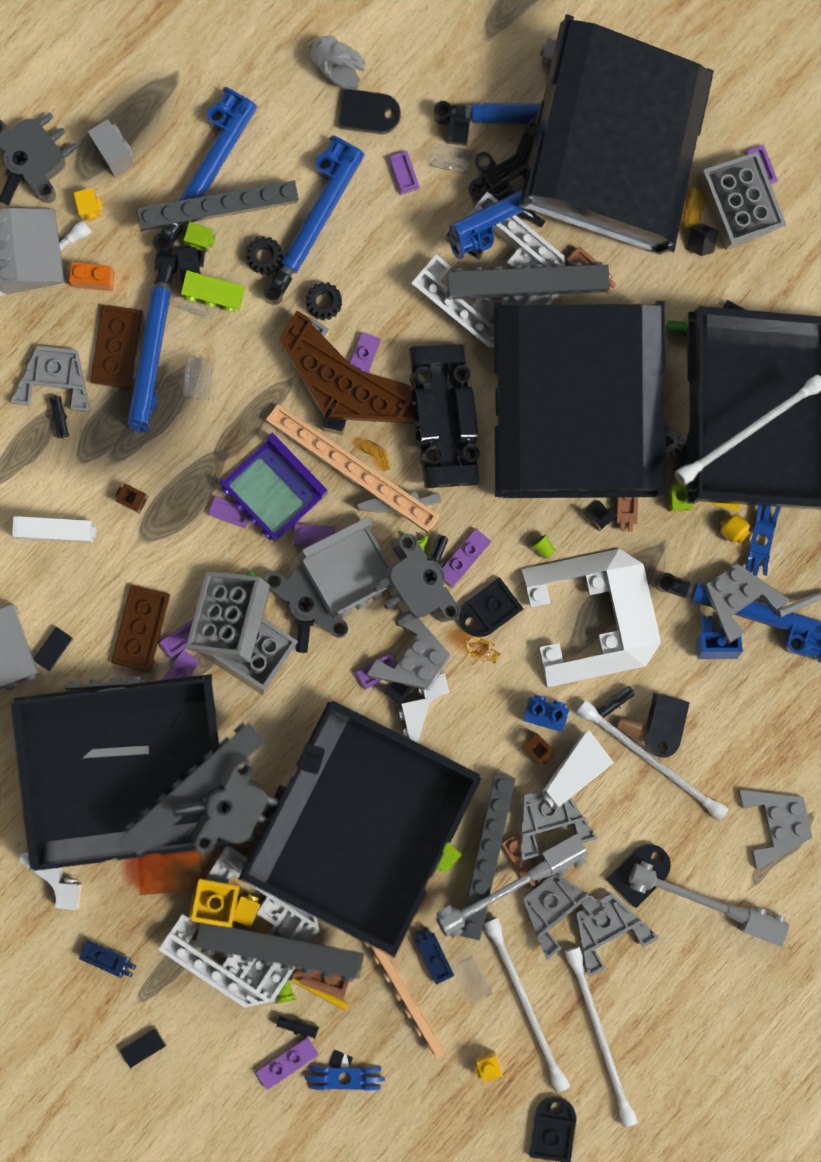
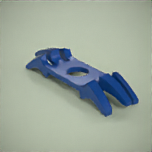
[746,506,781,577]
[305,1066,385,1091]

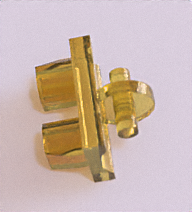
[465,636,501,664]

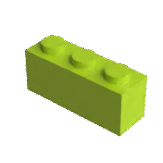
[181,271,246,313]

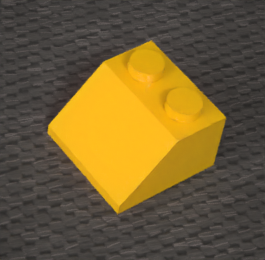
[188,879,240,928]

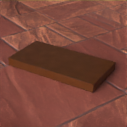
[90,305,143,389]
[111,585,171,673]

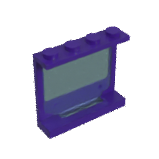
[219,432,328,542]

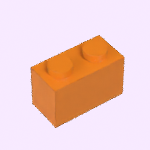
[69,262,115,291]

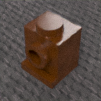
[115,483,149,514]
[521,733,554,765]

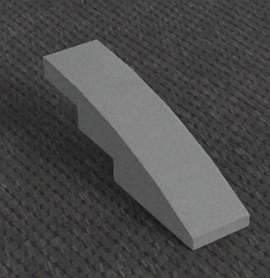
[357,492,441,513]

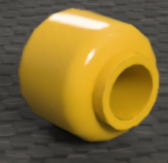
[720,514,750,544]

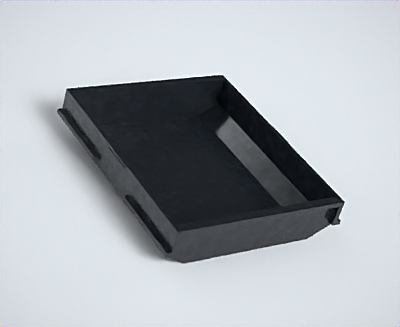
[519,14,714,255]
[493,301,666,498]
[687,306,821,510]
[11,674,232,871]
[238,700,482,958]

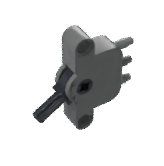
[0,112,77,205]
[373,534,460,626]
[264,564,349,653]
[172,754,280,853]

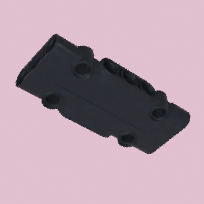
[409,344,480,488]

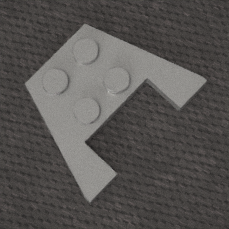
[11,346,90,412]
[705,564,790,644]
[367,618,451,690]
[520,790,598,860]
[738,790,813,869]
[523,874,609,960]
[576,893,659,978]

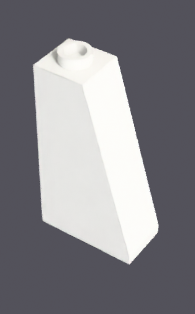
[12,516,97,543]
[541,730,614,809]

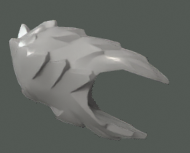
[309,35,365,89]

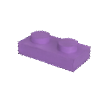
[294,524,335,546]

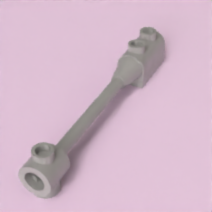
[436,834,588,938]
[629,861,789,947]

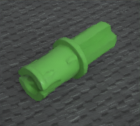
[665,320,687,336]

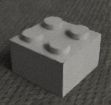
[88,119,135,177]

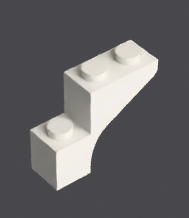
[399,673,449,742]
[20,850,82,910]

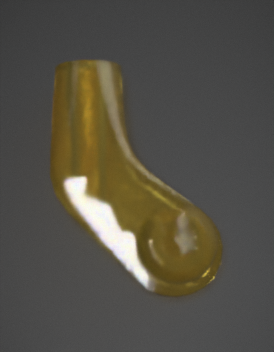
[360,440,391,472]

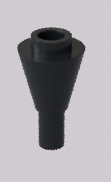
[516,210,546,228]

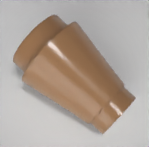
[617,718,646,742]

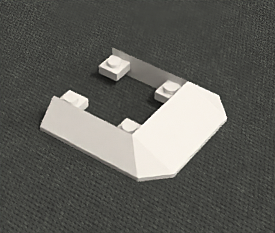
[411,192,565,348]
[521,549,661,687]
[159,845,319,1008]

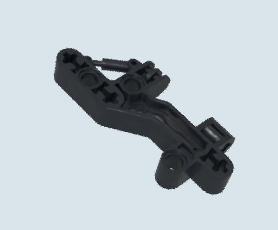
[468,116,538,201]

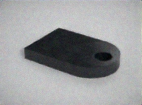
[339,89,401,134]
[459,577,524,638]
[644,693,690,758]
[606,844,671,908]
[529,1096,577,1162]

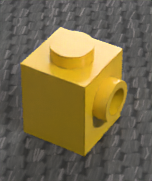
[74,188,103,222]
[233,893,262,927]
[474,1052,503,1083]

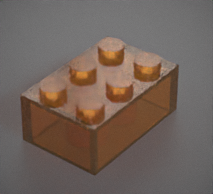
[138,849,204,895]

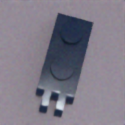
[416,927,454,985]
[79,939,136,978]

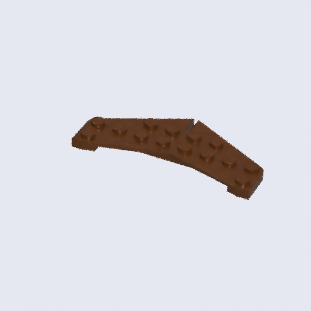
[280,310,414,424]

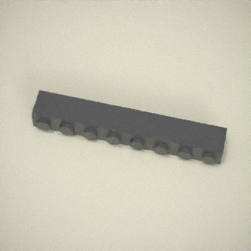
[136,180,299,232]
[446,262,610,300]
[123,722,265,856]
[459,773,516,941]
[195,922,364,982]

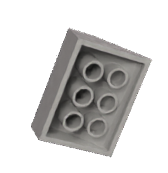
[697,152,786,250]
[0,208,64,295]
[186,571,270,662]
[198,617,298,695]

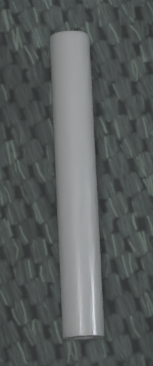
[776,591,821,618]

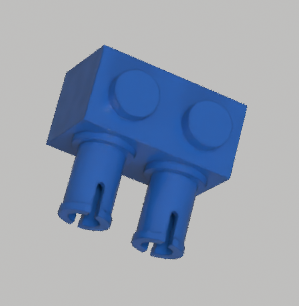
[696,616,743,659]
[522,695,569,732]

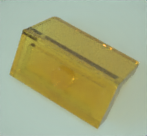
[680,187,706,230]

